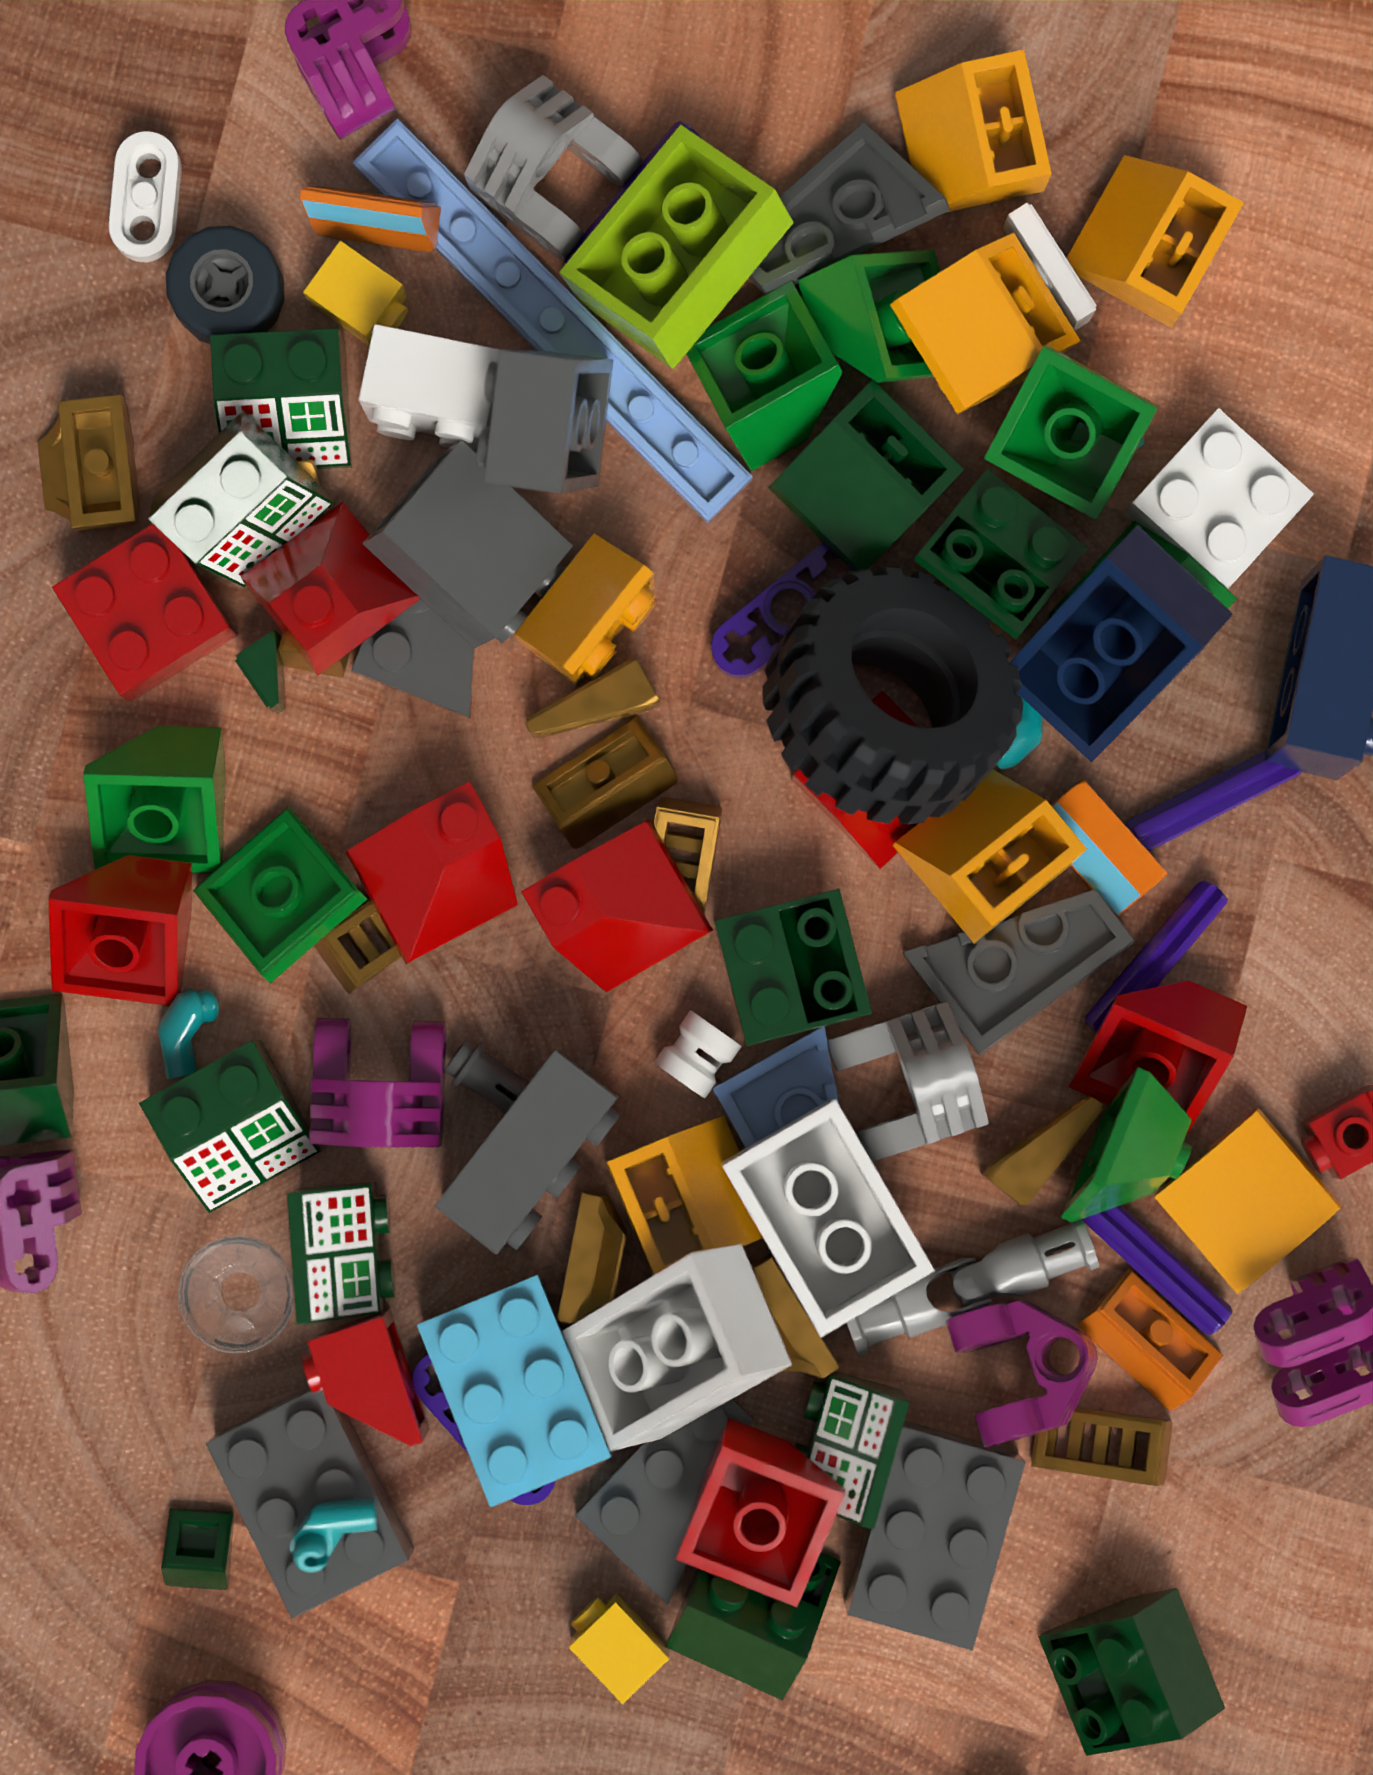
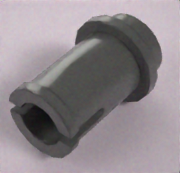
[444,1040,530,1114]

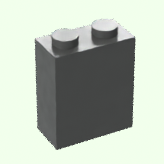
[362,440,573,649]

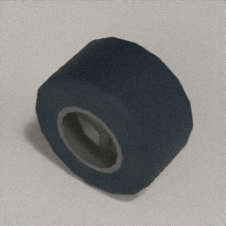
[166,225,285,344]

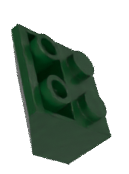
[768,379,964,571]
[914,469,1088,639]
[714,889,872,1046]
[665,1552,841,1701]
[1038,1588,1225,1756]

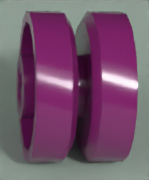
[134,1680,286,1775]

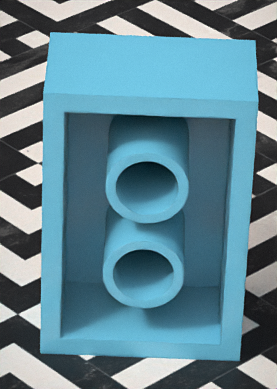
[417,1275,612,1508]

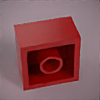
[52,524,238,702]

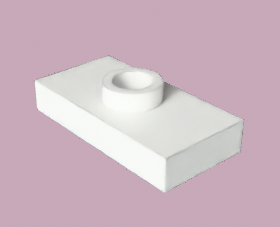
[1003,203,1097,331]

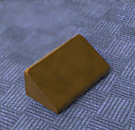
[531,716,678,849]

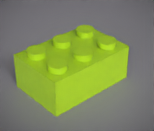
[559,124,794,369]

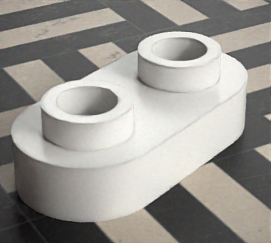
[109,131,182,262]

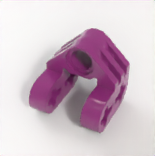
[284,0,412,140]
[309,1018,447,1147]
[0,1150,82,1293]
[1253,1257,1373,1427]
[946,1300,1098,1447]

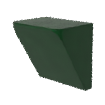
[235,630,286,714]
[161,1508,234,1590]

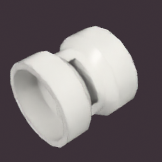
[654,1010,742,1098]

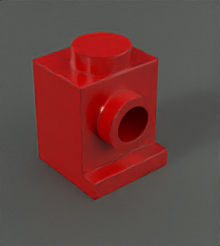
[1301,1085,1373,1180]

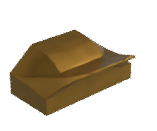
[37,394,139,531]
[557,1190,627,1324]
[751,1254,840,1378]

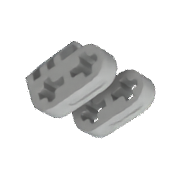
[464,75,643,261]
[827,1001,989,1162]

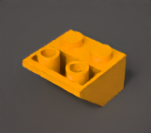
[894,49,1052,212]
[1066,155,1244,328]
[890,233,1081,414]
[514,533,657,687]
[892,769,1087,944]
[606,1116,764,1276]

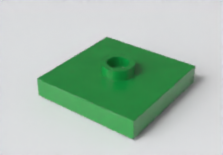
[193,806,367,984]

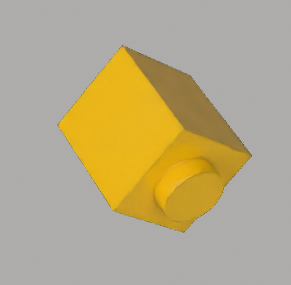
[303,241,408,347]
[569,1593,670,1704]

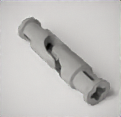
[846,1219,1099,1357]

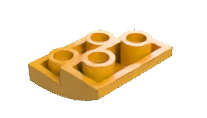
[1154,1108,1342,1295]

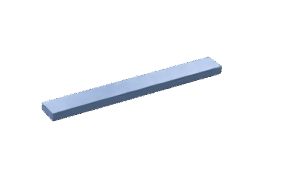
[352,119,753,524]

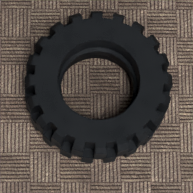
[762,567,1023,824]

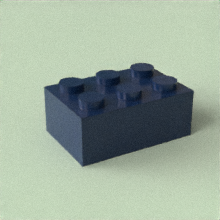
[1009,525,1233,763]
[1264,555,1373,780]

